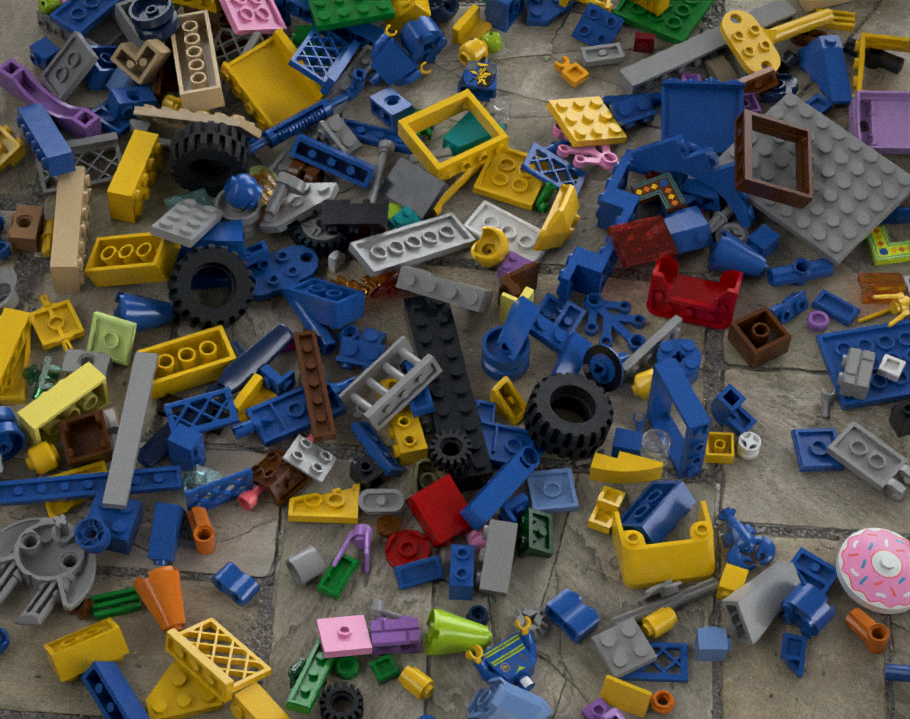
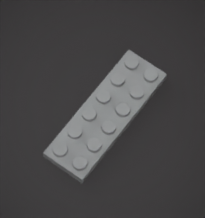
[348,212,476,278]

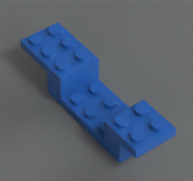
[556,156,640,303]

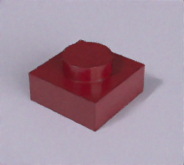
[633,32,655,54]

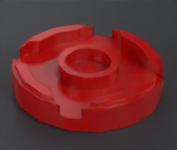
[385,529,431,567]

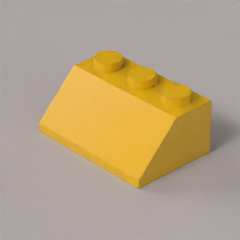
[43,617,129,682]

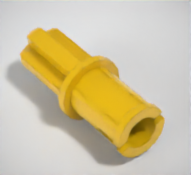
[40,219,54,258]

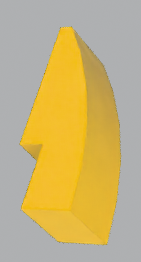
[589,451,664,484]

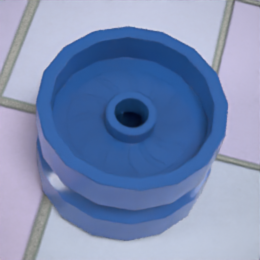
[481,325,530,382]
[0,406,26,462]

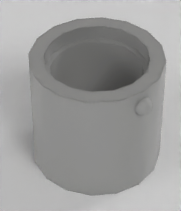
[285,545,326,586]

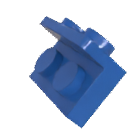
[609,92,659,129]
[336,337,386,372]

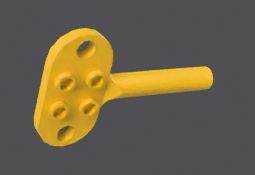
[719,8,834,75]

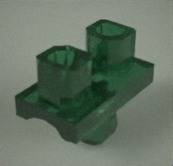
[22,355,62,400]

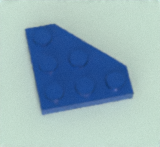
[527,0,581,27]

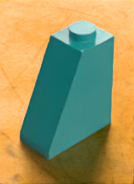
[442,111,505,157]

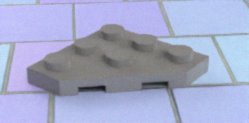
[259,182,339,233]

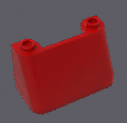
[646,254,744,330]

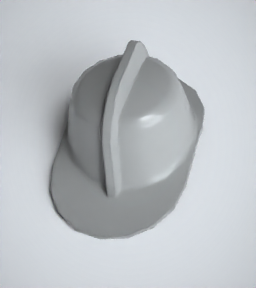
[0,269,19,315]

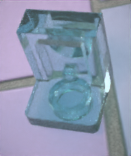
[183,464,221,495]

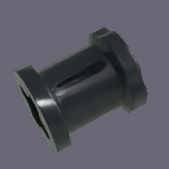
[777,49,801,74]

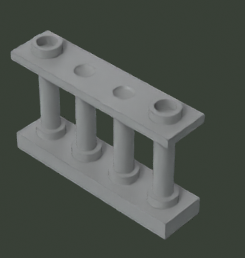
[338,336,442,432]

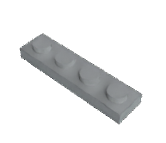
[622,315,683,384]

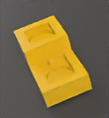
[587,485,626,535]

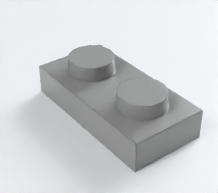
[580,42,624,68]

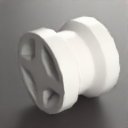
[737,432,761,460]

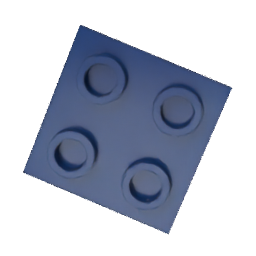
[571,2,625,46]

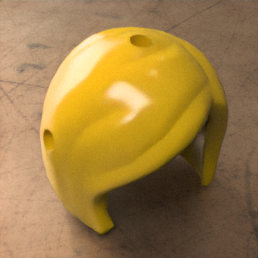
[471,226,509,268]

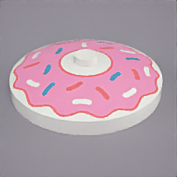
[836,528,910,614]

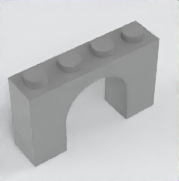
[396,266,494,312]

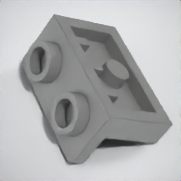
[317,113,362,155]

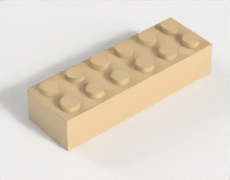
[171,10,225,112]
[50,166,92,294]

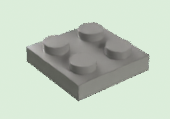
[591,617,657,679]

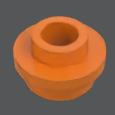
[650,690,675,714]

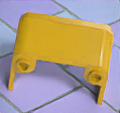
[611,500,715,589]

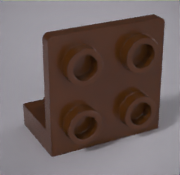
[498,261,539,306]
[251,449,313,507]

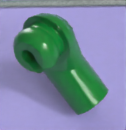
[535,182,556,214]

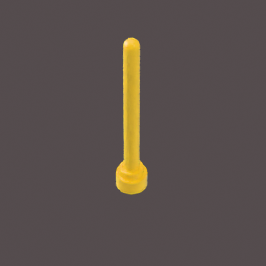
[429,162,486,218]

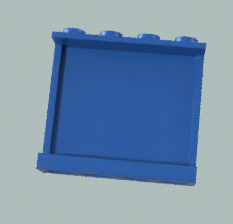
[661,78,745,157]

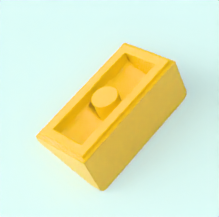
[600,675,652,718]

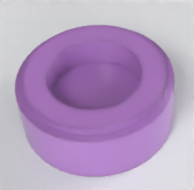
[807,310,829,332]

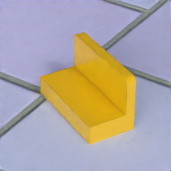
[451,4,492,46]
[233,373,277,423]

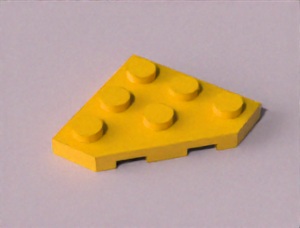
[146,642,223,719]

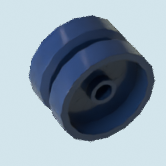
[129,0,180,41]

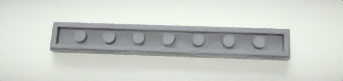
[102,352,158,510]

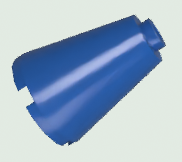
[706,229,768,278]
[114,292,176,332]

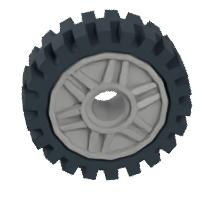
[292,205,354,259]

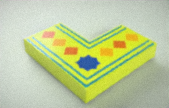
[865,226,910,266]

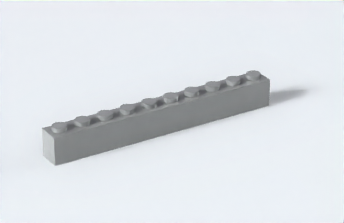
[618,0,797,94]

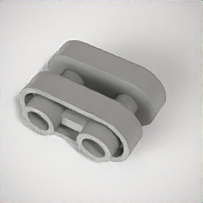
[358,489,406,516]

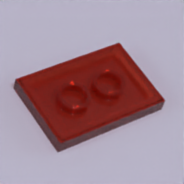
[606,215,679,268]

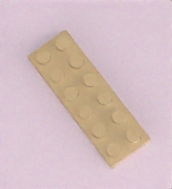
[133,104,262,139]

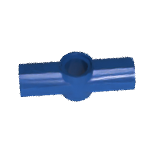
[767,258,834,287]

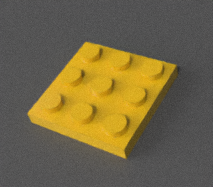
[546,96,627,148]
[473,147,553,211]

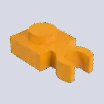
[554,56,589,88]

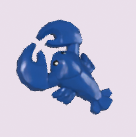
[718,507,775,572]

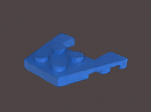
[475,399,561,471]

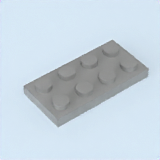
[150,198,223,248]

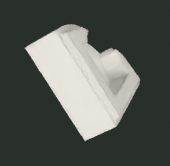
[328,250,346,273]

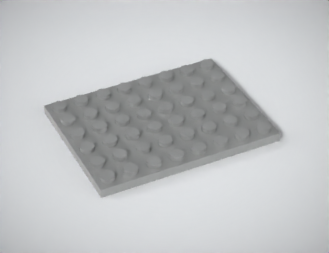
[719,91,910,266]

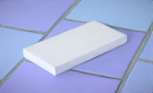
[463,200,549,262]

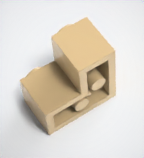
[110,39,172,85]

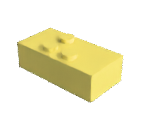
[17,361,110,447]

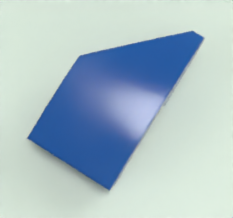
[780,632,808,679]

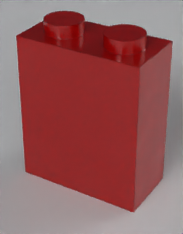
[405,474,473,548]

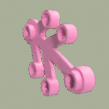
[552,122,619,171]

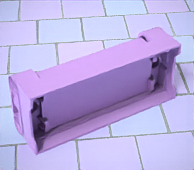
[849,91,910,154]

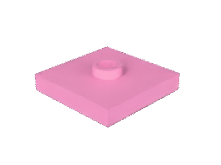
[316,615,372,658]

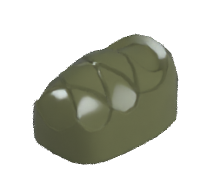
[411,458,446,495]

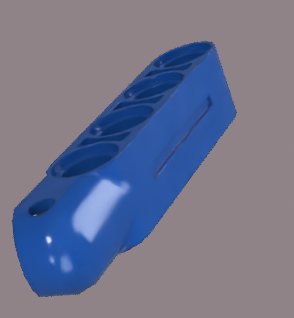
[459,446,540,531]

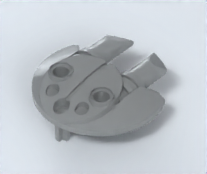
[0,514,97,626]

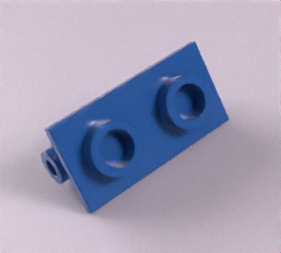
[769,290,809,325]

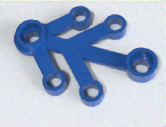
[583,292,646,353]

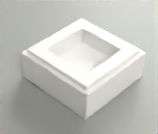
[877,354,906,382]

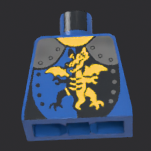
[458,57,497,103]

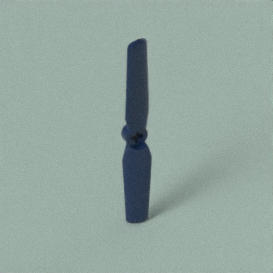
[137,323,294,468]

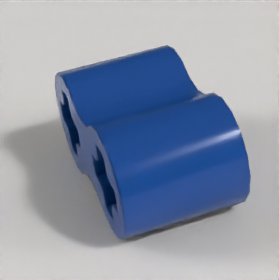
[211,562,260,607]

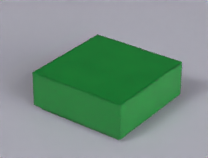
[369,653,401,685]

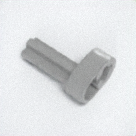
[264,171,306,216]

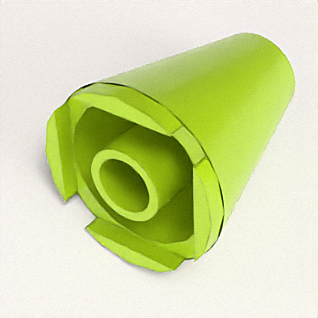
[424,608,492,656]

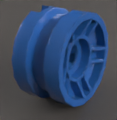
[74,517,111,554]

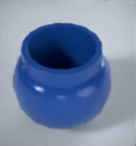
[223,173,263,211]

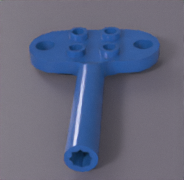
[247,245,337,355]

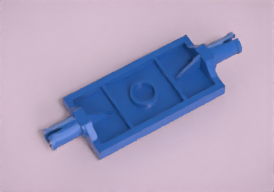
[231,376,355,448]

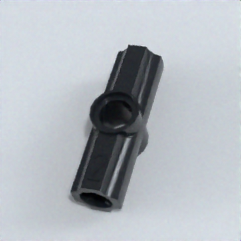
[843,37,905,75]

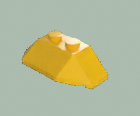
[533,183,580,251]

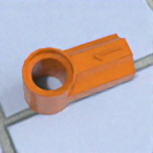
[186,506,216,555]
[844,608,890,654]

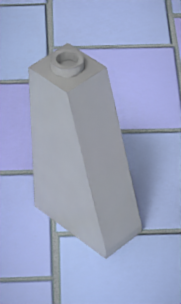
[721,562,800,644]

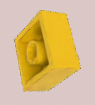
[704,432,734,464]

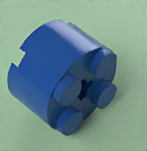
[399,16,447,64]
[655,339,701,386]
[781,582,836,639]

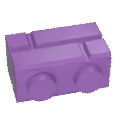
[370,615,420,656]

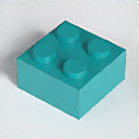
[387,205,422,230]

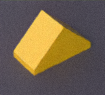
[490,376,527,425]

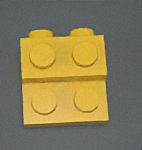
[0,125,28,173]

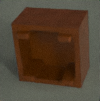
[58,409,115,469]

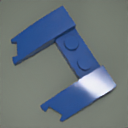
[496,295,592,377]

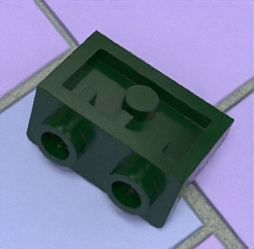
[516,508,554,558]

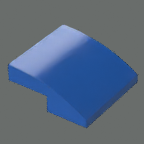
[538,292,587,334]

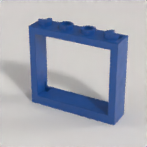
[646,358,711,479]

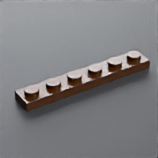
[293,330,336,443]

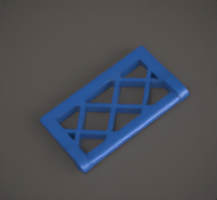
[520,142,587,195]
[163,387,240,433]
[184,467,253,512]
[619,642,688,683]

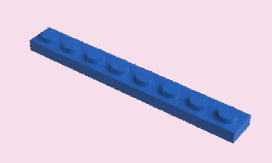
[0,465,183,507]

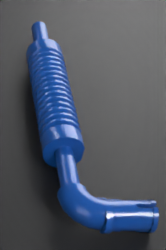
[250,68,366,154]

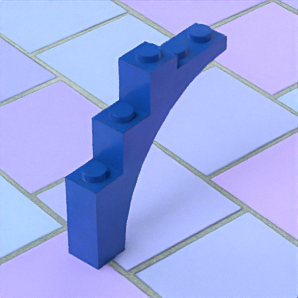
[631,134,756,228]

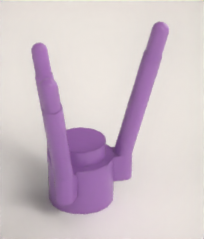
[331,524,373,573]

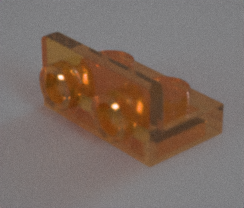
[857,272,906,304]

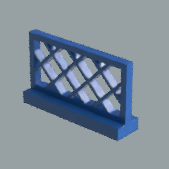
[288,26,360,96]

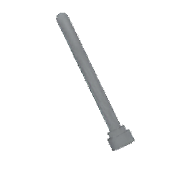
[368,139,395,203]

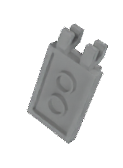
[826,421,910,502]

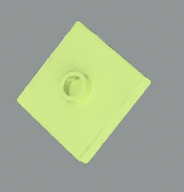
[87,311,137,366]

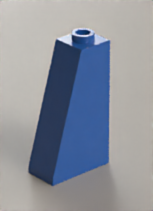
[179,219,246,260]

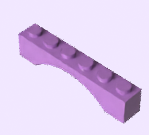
[0,58,102,139]

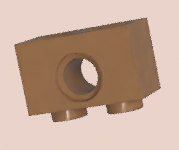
[7,204,46,253]

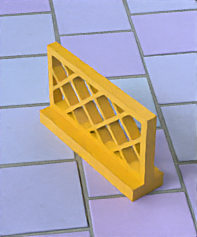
[165,617,272,703]

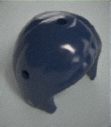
[428,0,460,23]

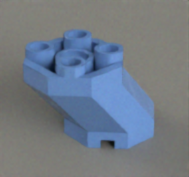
[467,676,552,719]

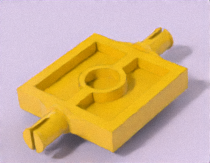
[30,294,85,354]

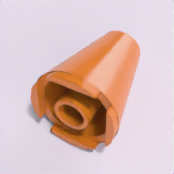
[133,566,186,633]

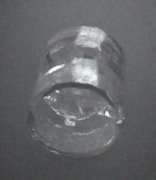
[639,429,671,468]

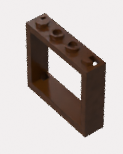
[734,109,814,209]

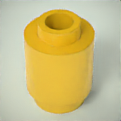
[641,606,678,639]
[398,665,435,700]

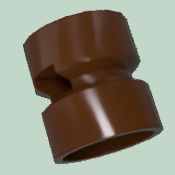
[286,158,325,183]

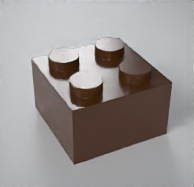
[727,306,791,369]

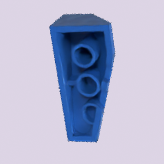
[797,35,852,105]
[622,205,714,268]

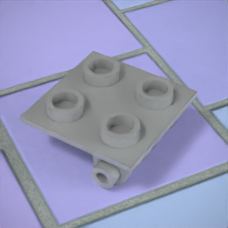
[282,434,338,483]

